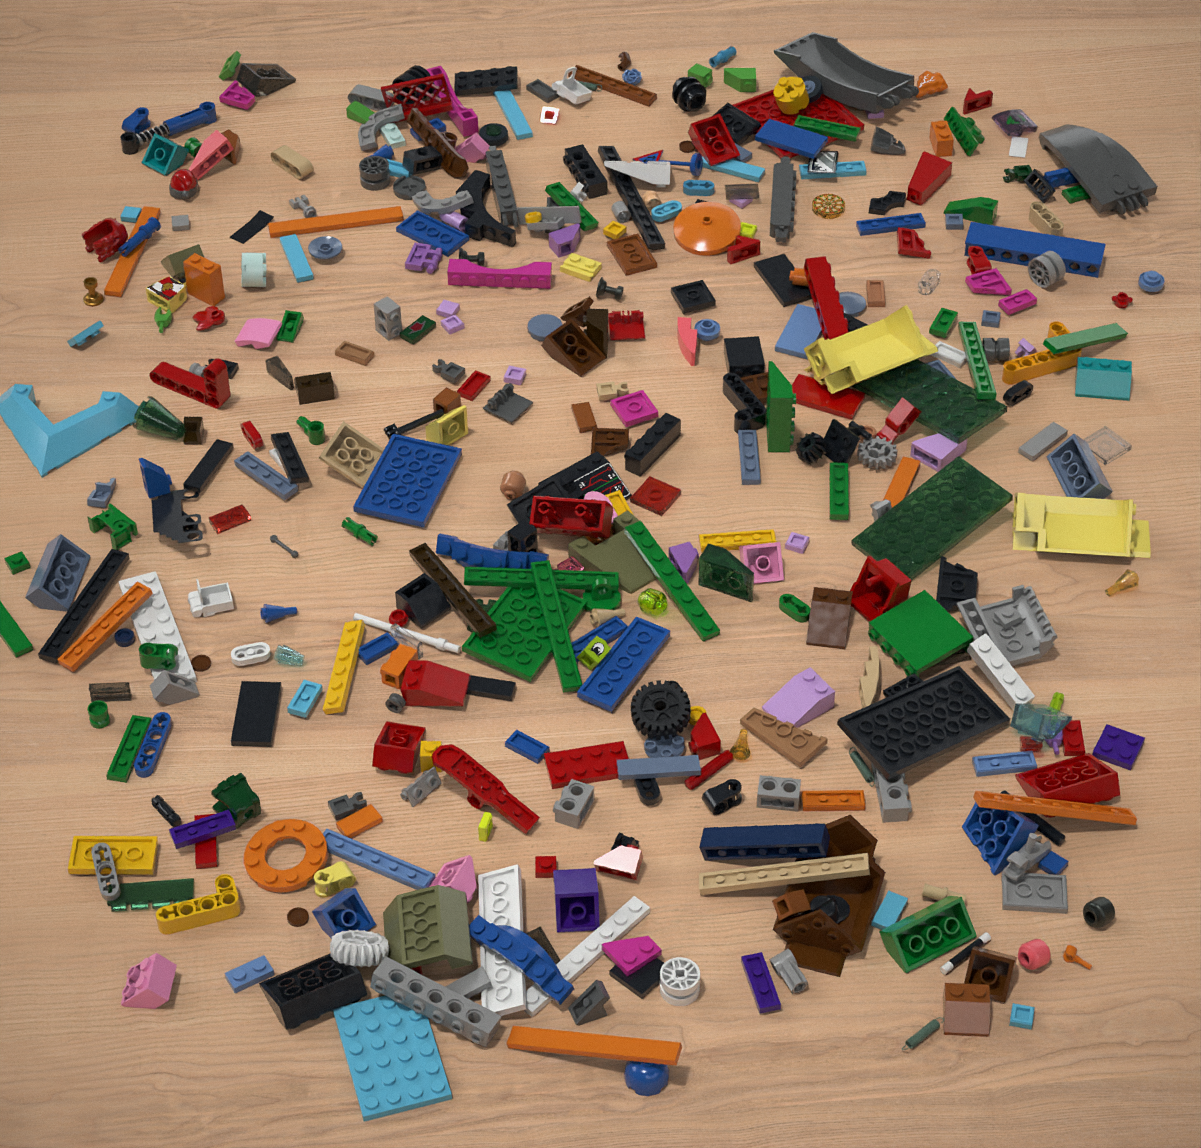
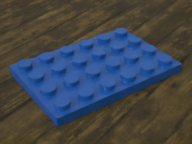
[353,434,462,527]

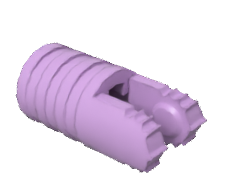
[439,211,468,232]

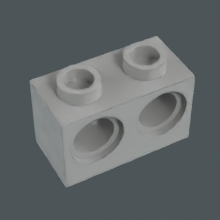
[374,296,402,341]
[757,775,801,812]
[553,779,594,829]

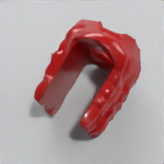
[82,218,128,262]

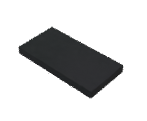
[754,254,812,307]
[231,681,282,747]

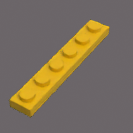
[322,620,365,715]

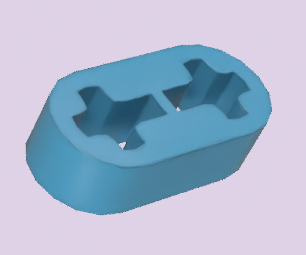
[683,180,714,196]

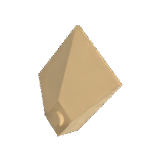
[319,421,384,488]

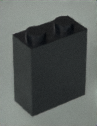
[724,336,765,378]

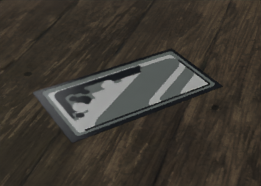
[807,151,838,173]

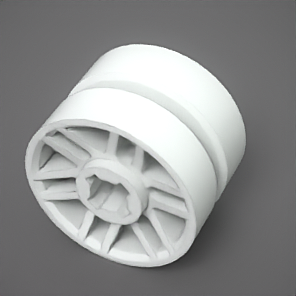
[660,957,700,1006]

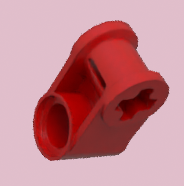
[966,246,992,275]

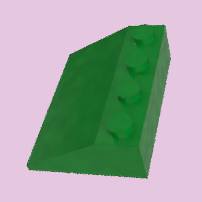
[766,361,796,452]

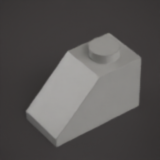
[149,670,200,705]

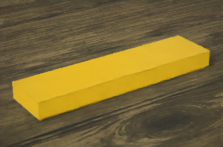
[699,529,776,552]

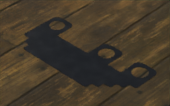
[151,489,203,543]

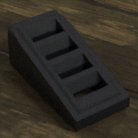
[1024,169,1055,203]

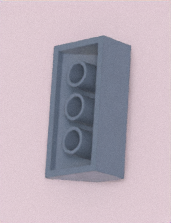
[1047,434,1113,499]
[25,534,90,612]

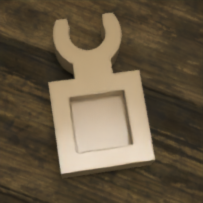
[596,382,629,401]

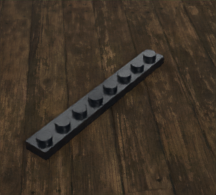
[38,549,130,664]

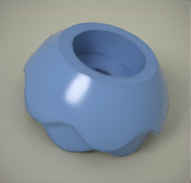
[622,69,642,86]

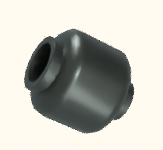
[1083,897,1115,928]

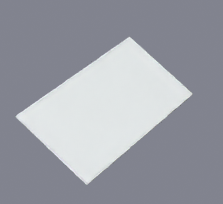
[1009,136,1028,158]

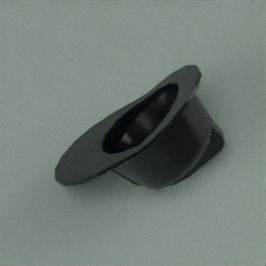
[802,895,850,924]

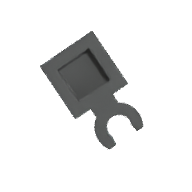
[432,359,465,383]
[328,792,367,821]

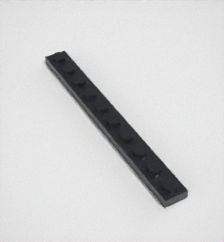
[598,146,666,250]

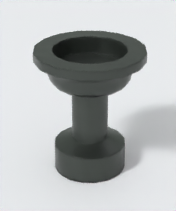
[459,248,485,266]
[596,277,624,300]

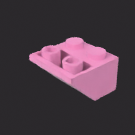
[121,953,177,1009]

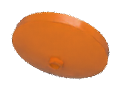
[673,202,741,256]

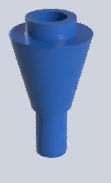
[363,144,394,160]
[260,604,297,623]

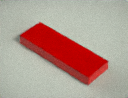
[194,814,217,869]

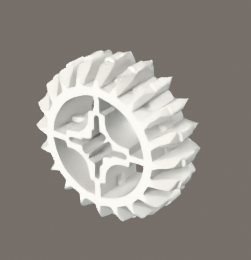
[330,930,389,967]

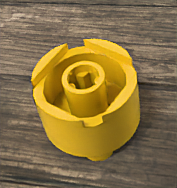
[774,77,809,114]

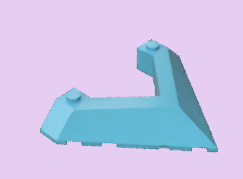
[0,384,141,478]

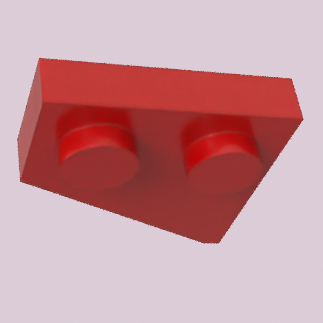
[897,227,931,259]

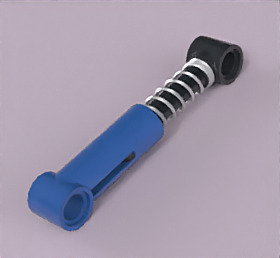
[120,102,217,155]

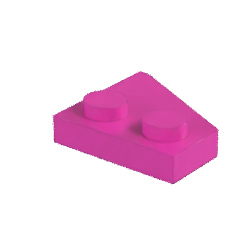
[602,936,662,977]

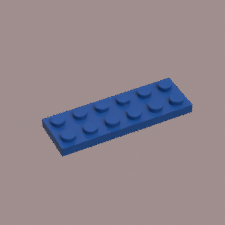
[577,616,670,712]

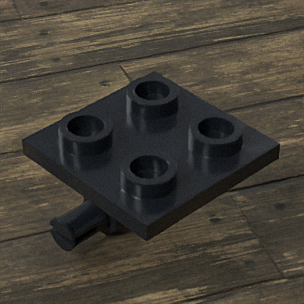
[824,419,872,463]

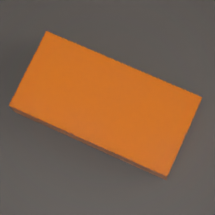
[336,804,383,838]

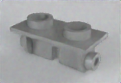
[400,767,441,807]

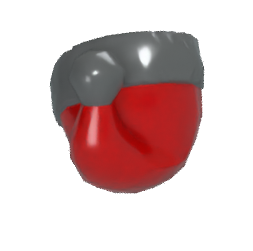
[169,169,198,200]

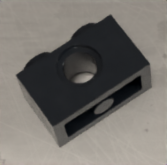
[402,145,442,175]

